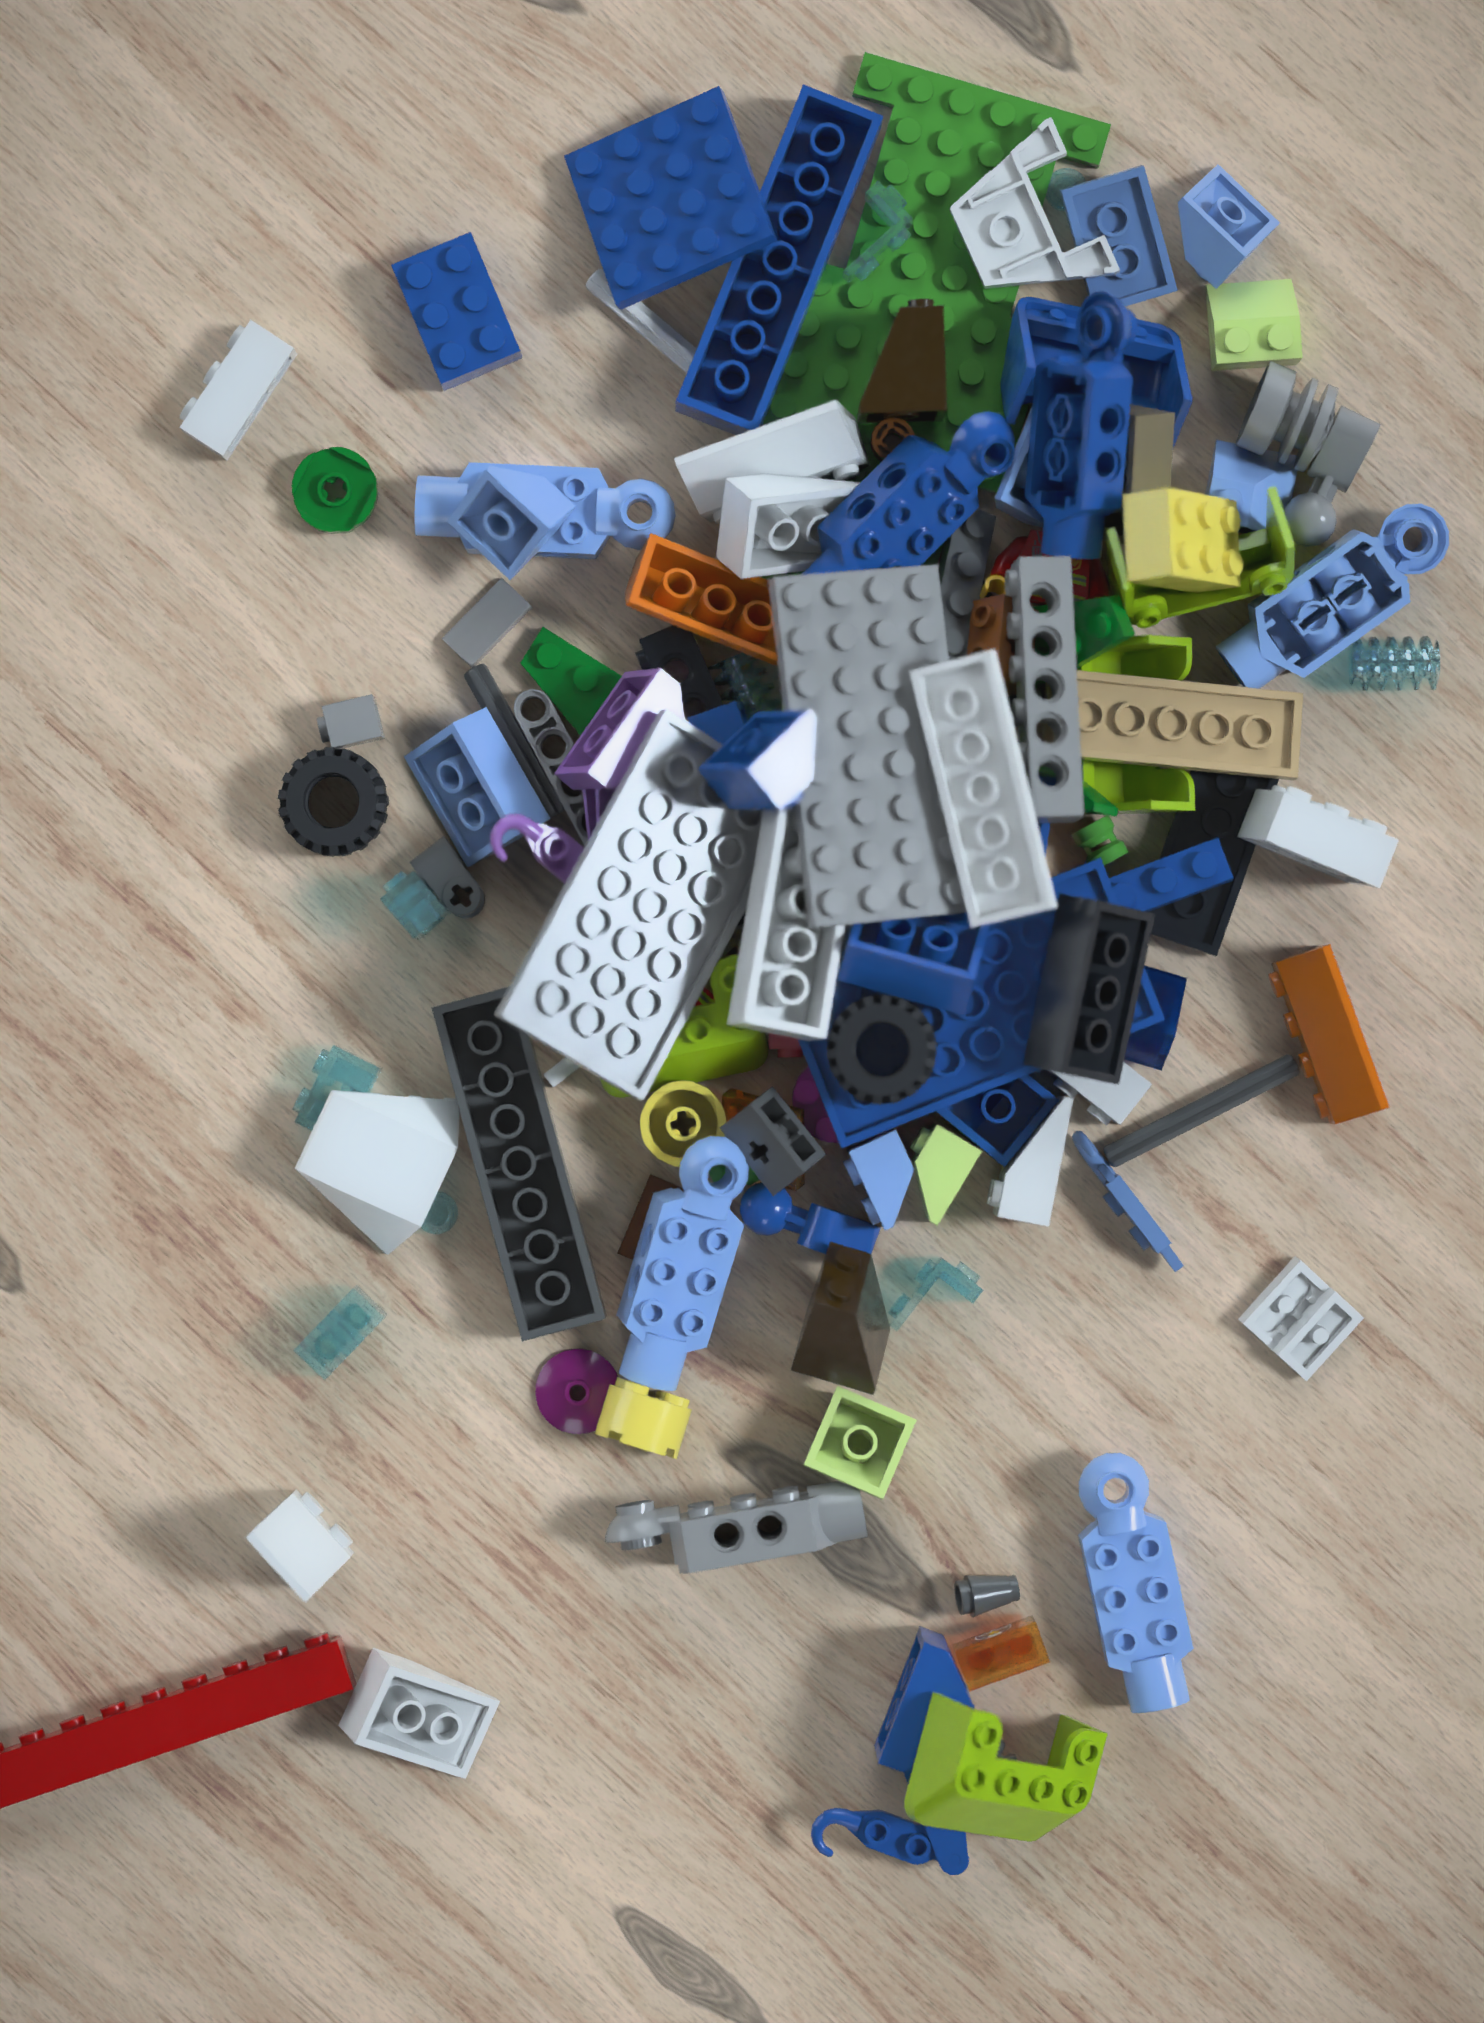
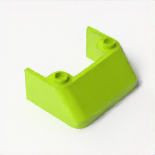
[1106,486,1295,628]

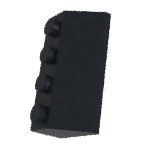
[1023,893,1155,1085]

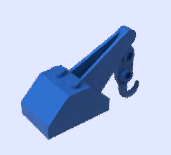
[811,1626,975,1875]

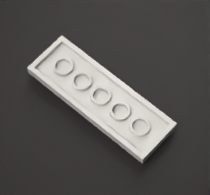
[909,650,1057,928]

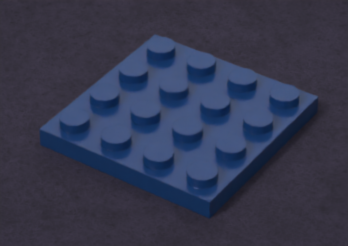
[564,86,777,310]

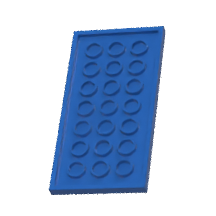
[798,858,1165,1148]

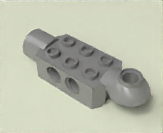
[605,1481,868,1573]

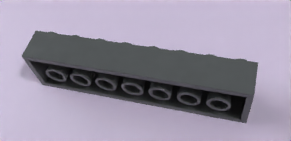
[432,987,607,1342]

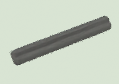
[464,664,565,819]

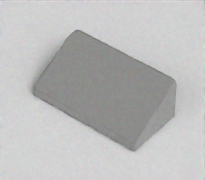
[442,578,532,668]

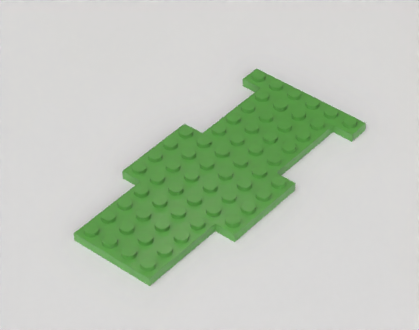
[760,52,1111,580]

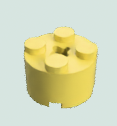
[640,1080,726,1167]
[595,1377,692,1459]

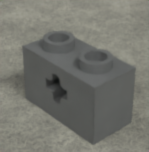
[720,1086,826,1196]

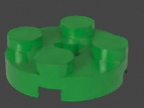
[291,447,378,534]

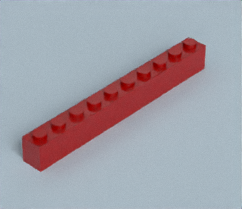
[0,1632,357,1809]

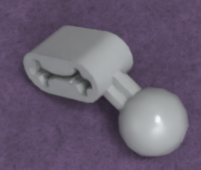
[1284,406,1380,546]

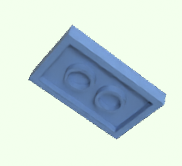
[1060,165,1178,307]

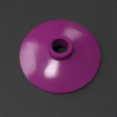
[535,1349,619,1434]

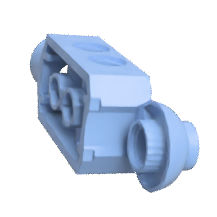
[415,462,676,559]
[1216,504,1449,689]
[616,1136,749,1391]
[1078,1453,1194,1713]

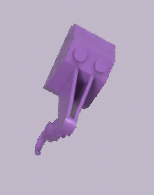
[490,668,684,884]

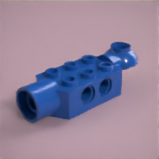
[1024,291,1137,559]
[801,411,1015,575]

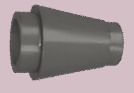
[954,1575,1020,1618]

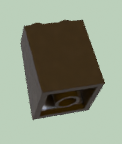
[857,299,947,424]
[791,1242,890,1395]

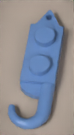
[1072,1131,1184,1272]

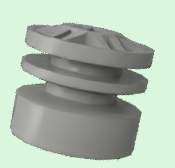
[1236,361,1338,472]

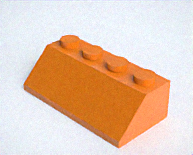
[625,533,778,666]
[1268,944,1390,1124]

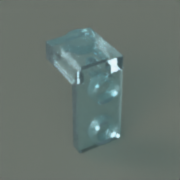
[842,181,913,283]
[888,1257,983,1331]

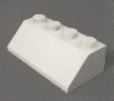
[674,400,870,524]

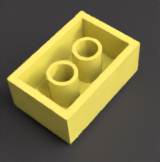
[1123,487,1243,593]

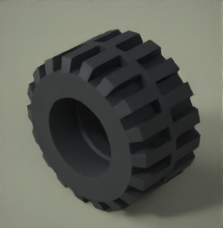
[278,747,389,857]
[827,995,937,1105]

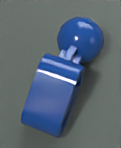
[739,1182,881,1254]

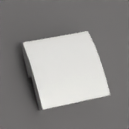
[1238,1256,1364,1381]

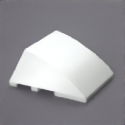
[295,1090,460,1255]

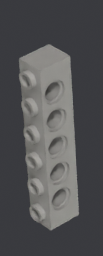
[1005,556,1084,823]

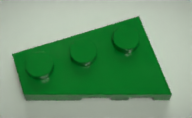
[1032,595,1136,688]
[520,627,622,736]

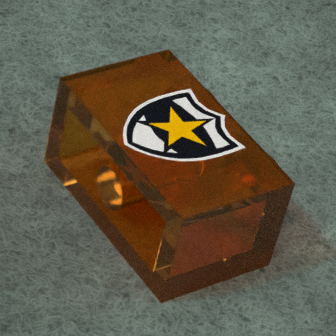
[952,1615,1050,1692]

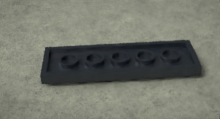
[1149,770,1279,957]

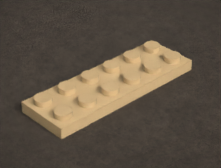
[1042,670,1303,781]

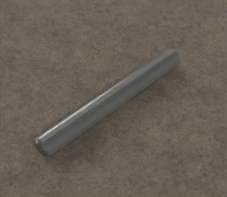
[1103,1055,1300,1167]

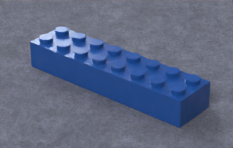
[675,84,883,436]

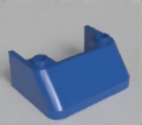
[1000,297,1193,448]

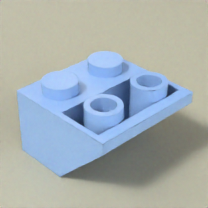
[843,1128,914,1231]

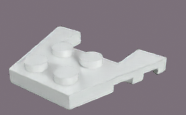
[950,117,1120,289]

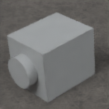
[317,694,385,749]

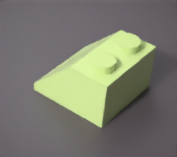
[1205,279,1303,371]
[910,1123,982,1226]
[803,1386,917,1500]

